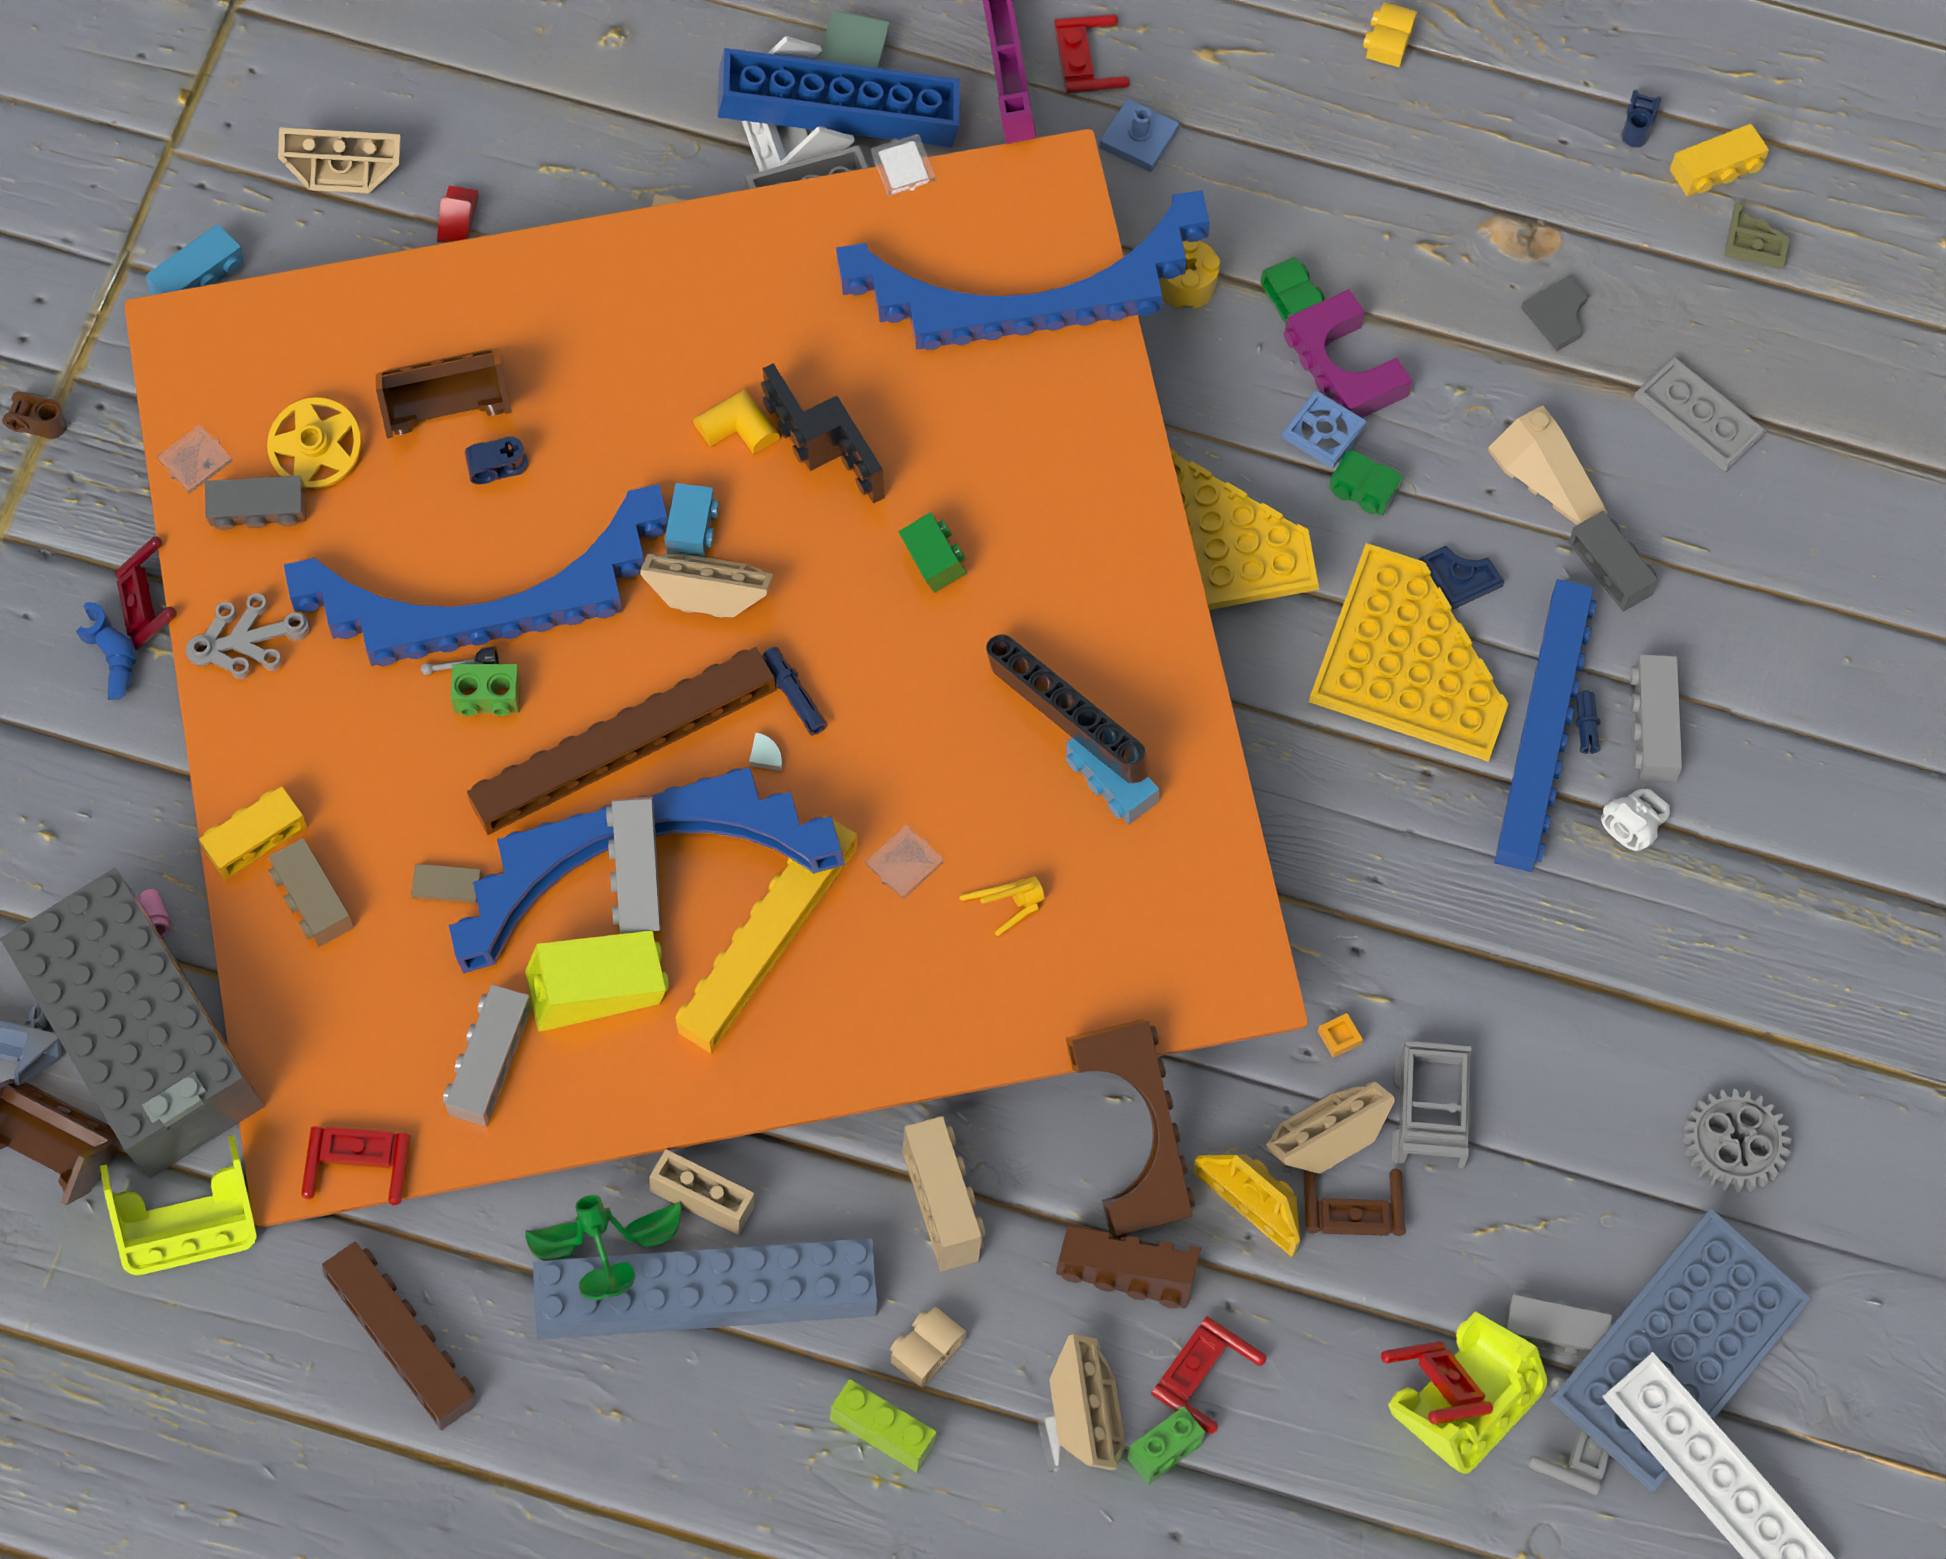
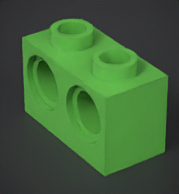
[451,664,520,716]
[1127,1406,1205,1485]

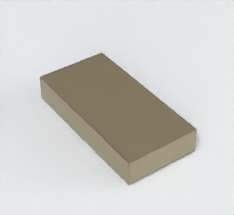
[411,864,482,904]

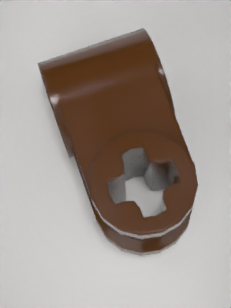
[2,391,66,439]

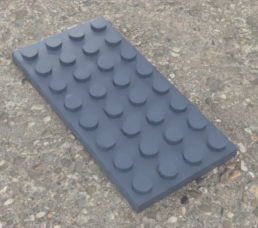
[1549,1208,1812,1493]

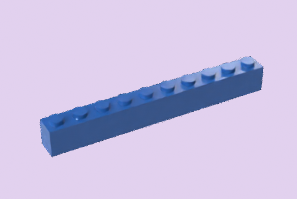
[1494,579,1596,872]

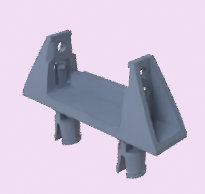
[0,1006,62,1085]

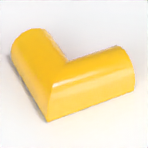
[693,388,780,455]

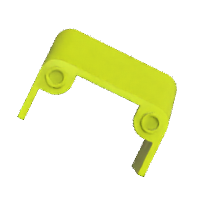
[100,1135,256,1275]

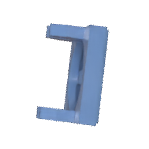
[1281,390,1367,469]

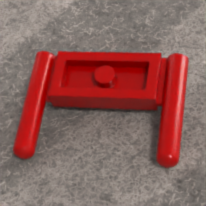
[1054,14,1130,93]
[301,1126,411,1206]
[1151,1316,1267,1434]
[1381,1341,1493,1424]

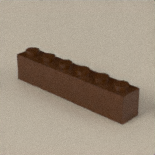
[322,1241,476,1431]

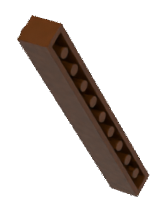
[467,647,776,835]

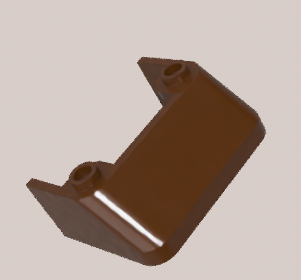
[375,349,512,439]
[0,1079,121,1205]

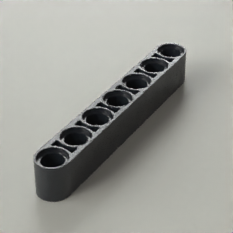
[986,634,1150,783]

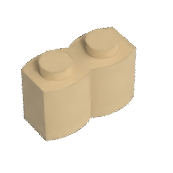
[890,1306,967,1388]

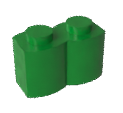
[1260,257,1325,324]
[1329,450,1403,515]

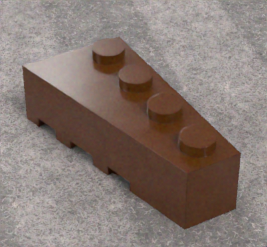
[1056,1226,1201,1309]

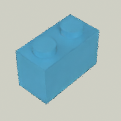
[665,483,720,557]

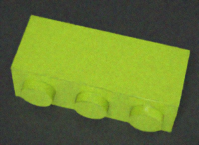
[830,1379,937,1472]

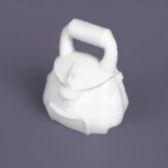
[1601,789,1670,852]

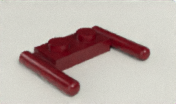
[115,536,177,650]

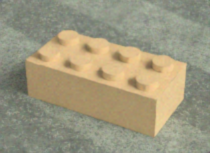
[902,1116,986,1272]

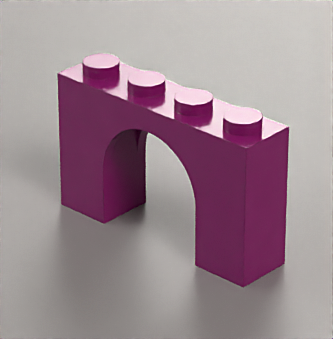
[1283,289,1412,418]

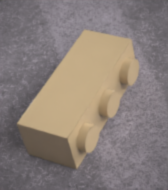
[649,1149,755,1236]

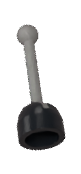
[421,646,499,675]

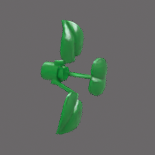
[525,1195,682,1300]

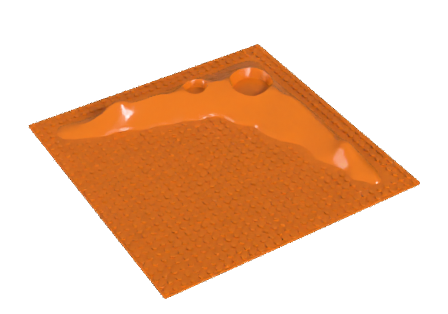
[124,129,1308,1228]

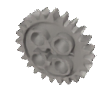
[1682,1088,1791,1193]

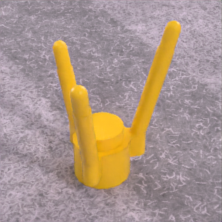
[959,876,1045,936]

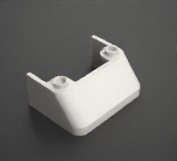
[742,36,855,172]

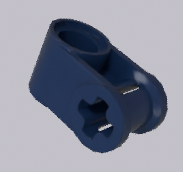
[1622,89,1662,148]
[465,437,528,485]

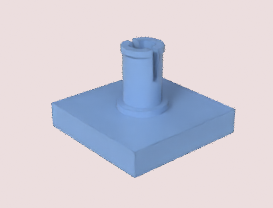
[1099,99,1180,172]

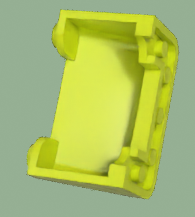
[1388,1311,1547,1474]

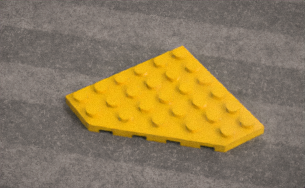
[1170,448,1319,610]
[1309,543,1508,762]

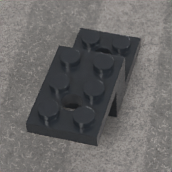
[761,363,885,503]

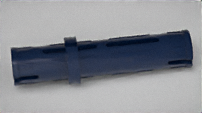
[762,647,828,736]

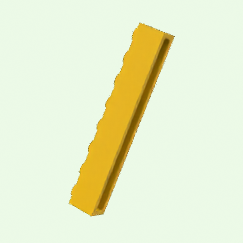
[675,815,859,1054]

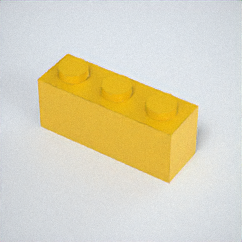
[1670,123,1769,197]
[199,786,308,881]

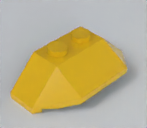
[1192,1154,1300,1257]

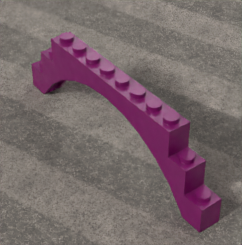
[983,0,1037,144]

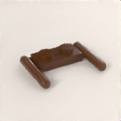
[1303,1169,1406,1236]

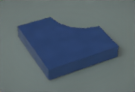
[1419,546,1504,611]

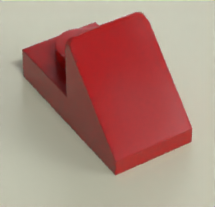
[437,186,479,243]

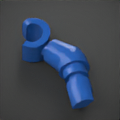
[76,602,136,700]

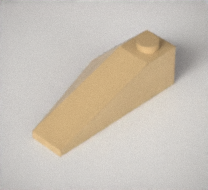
[1488,405,1608,525]

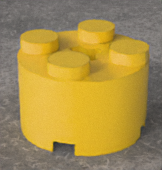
[1159,241,1220,309]

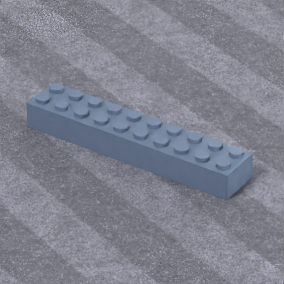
[533,1238,877,1340]

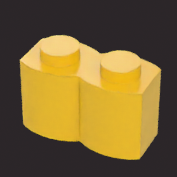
[1363,2,1417,68]

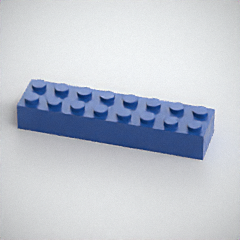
[717,48,959,148]

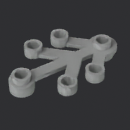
[186,593,310,679]

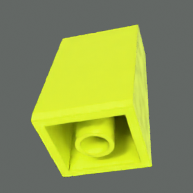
[525,930,669,1032]

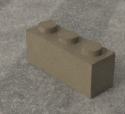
[268,838,354,947]

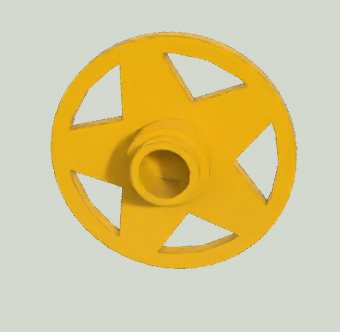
[267,397,362,489]

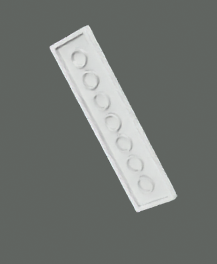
[1602,1352,1835,1559]

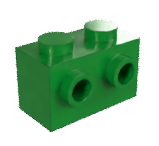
[898,512,967,593]

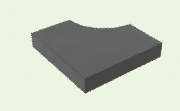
[1521,276,1588,351]

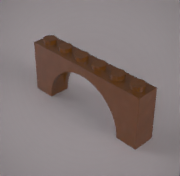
[1066,1019,1195,1236]

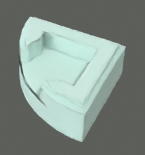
[749,733,782,771]

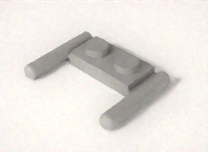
[1528,1376,1609,1495]

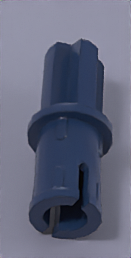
[1575,690,1601,754]

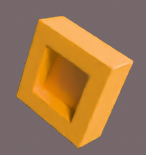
[1317,1013,1363,1058]

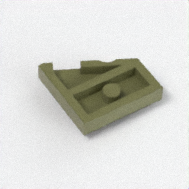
[1724,203,1789,269]

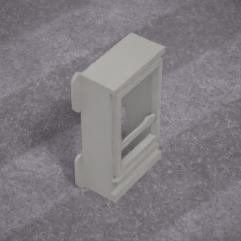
[1391,1041,1472,1168]

